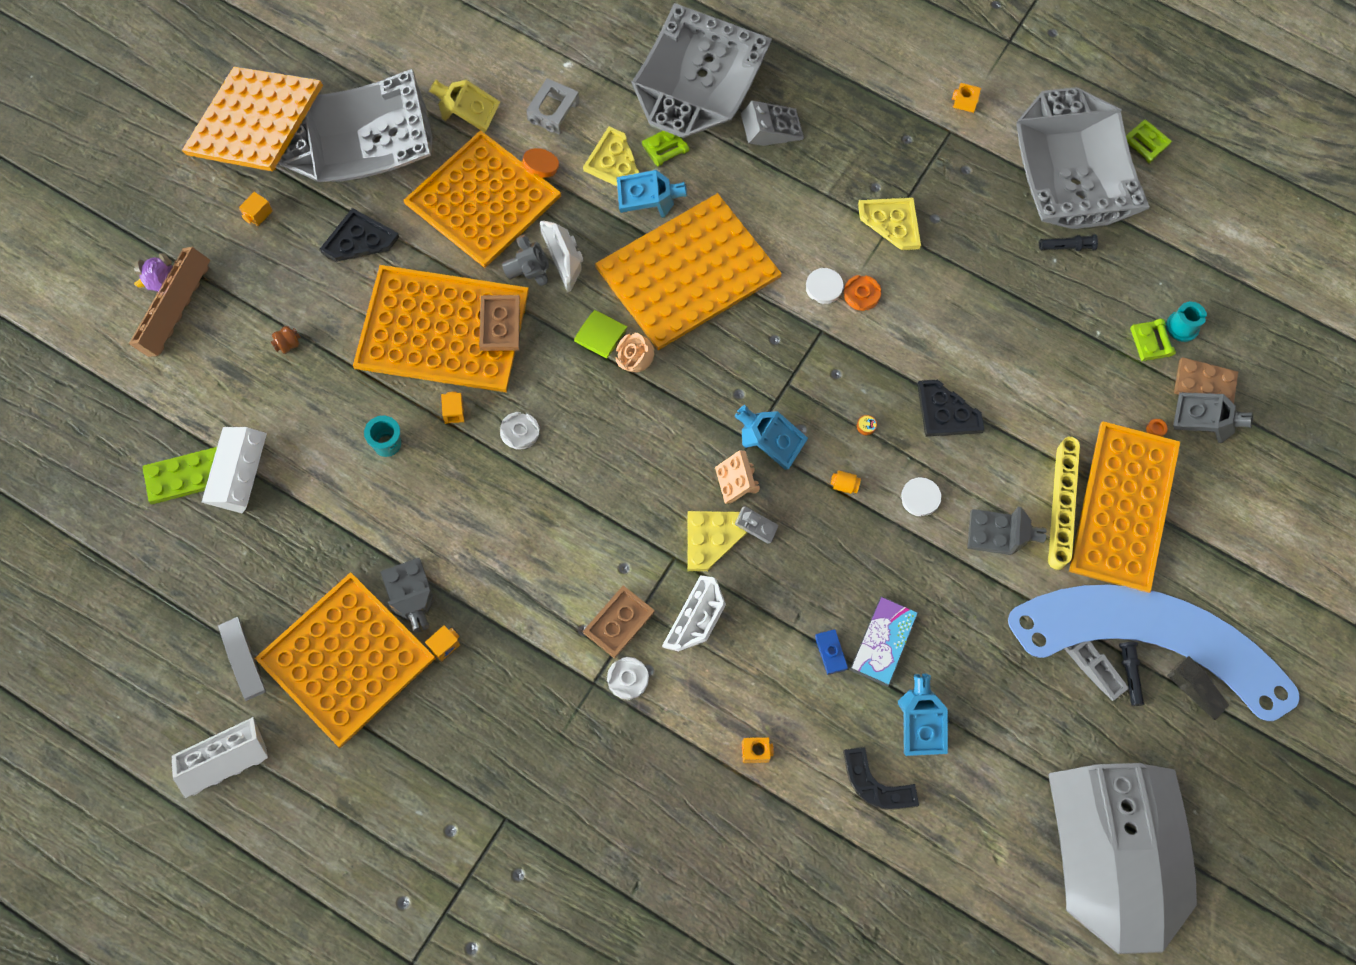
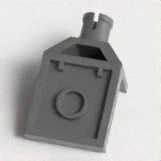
[1173,392,1253,443]
[967,507,1047,555]
[380,557,434,633]

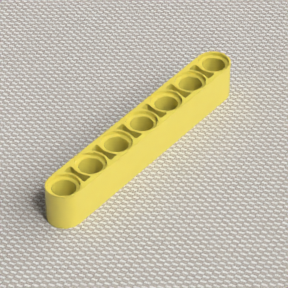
[1048,437,1080,570]

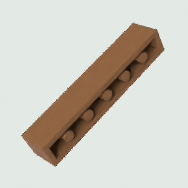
[129,247,211,357]

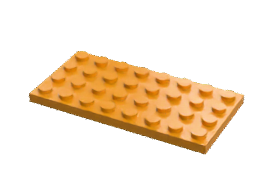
[1069,421,1180,593]

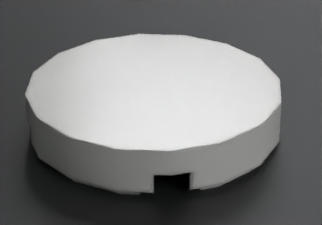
[806,268,843,304]
[500,412,539,449]
[901,477,941,516]
[607,657,649,700]

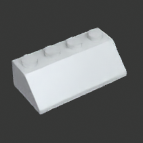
[202,427,267,513]
[172,717,268,798]

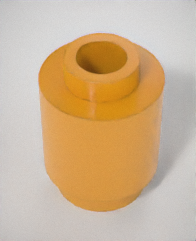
[830,470,861,494]

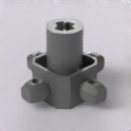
[502,234,549,286]

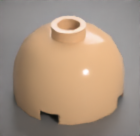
[616,333,654,373]

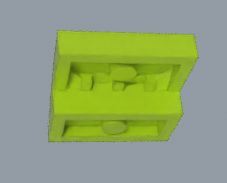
[574,310,627,358]

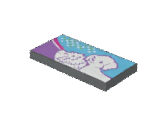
[850,596,919,687]

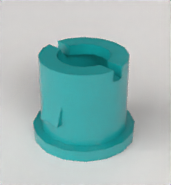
[1166,301,1207,342]
[364,415,402,457]

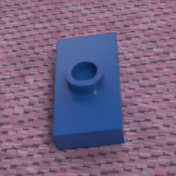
[815,629,848,675]

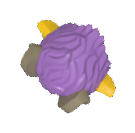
[134,253,172,292]

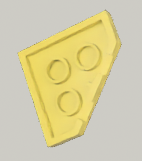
[583,127,639,186]
[858,198,921,250]
[687,511,748,571]

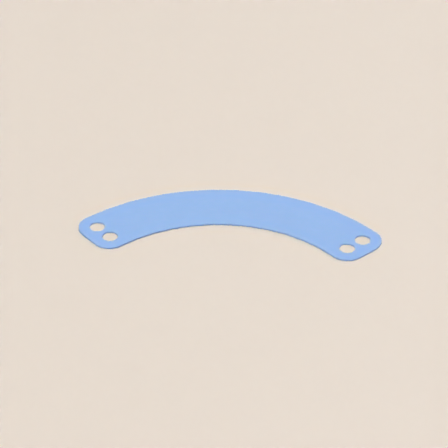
[1008,585,1299,721]

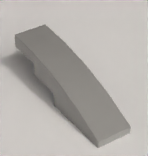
[218,617,266,701]
[1064,641,1129,701]

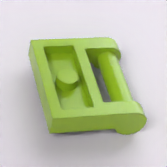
[1126,119,1172,164]
[642,131,689,167]
[1130,319,1176,361]

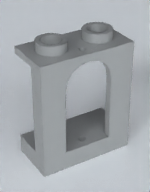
[526,78,579,134]

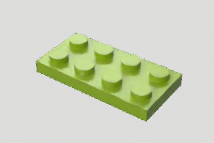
[142,447,217,505]

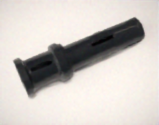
[1039,234,1098,251]
[1119,642,1144,706]

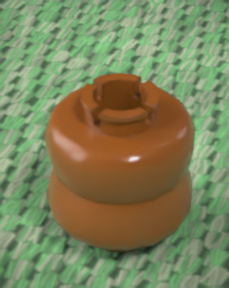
[271,326,301,354]

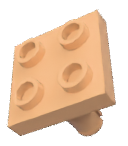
[715,450,760,504]

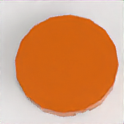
[522,148,559,178]
[843,275,881,311]

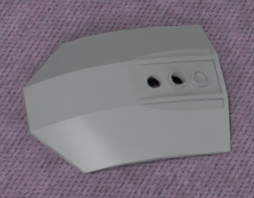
[631,3,772,138]
[279,69,433,182]
[1017,87,1150,229]
[1048,763,1197,954]

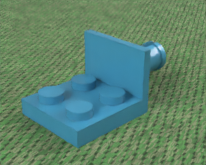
[617,170,687,218]
[735,405,808,470]
[898,674,948,756]

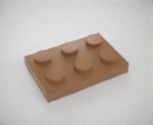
[479,295,520,351]
[1174,357,1238,404]
[583,585,655,659]

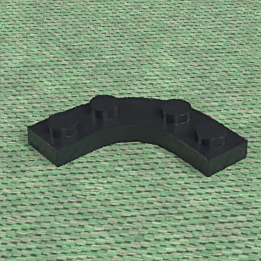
[843,747,919,810]

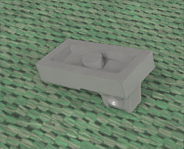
[734,506,779,544]

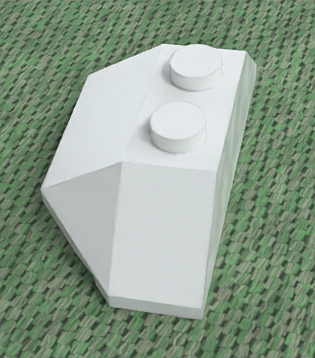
[540,221,583,292]
[662,575,726,651]

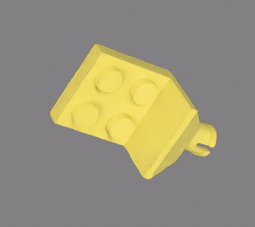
[429,79,500,132]

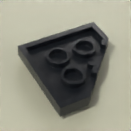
[319,208,399,262]
[917,380,985,437]

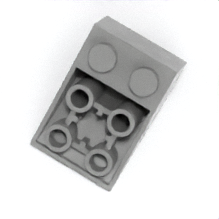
[741,101,804,146]

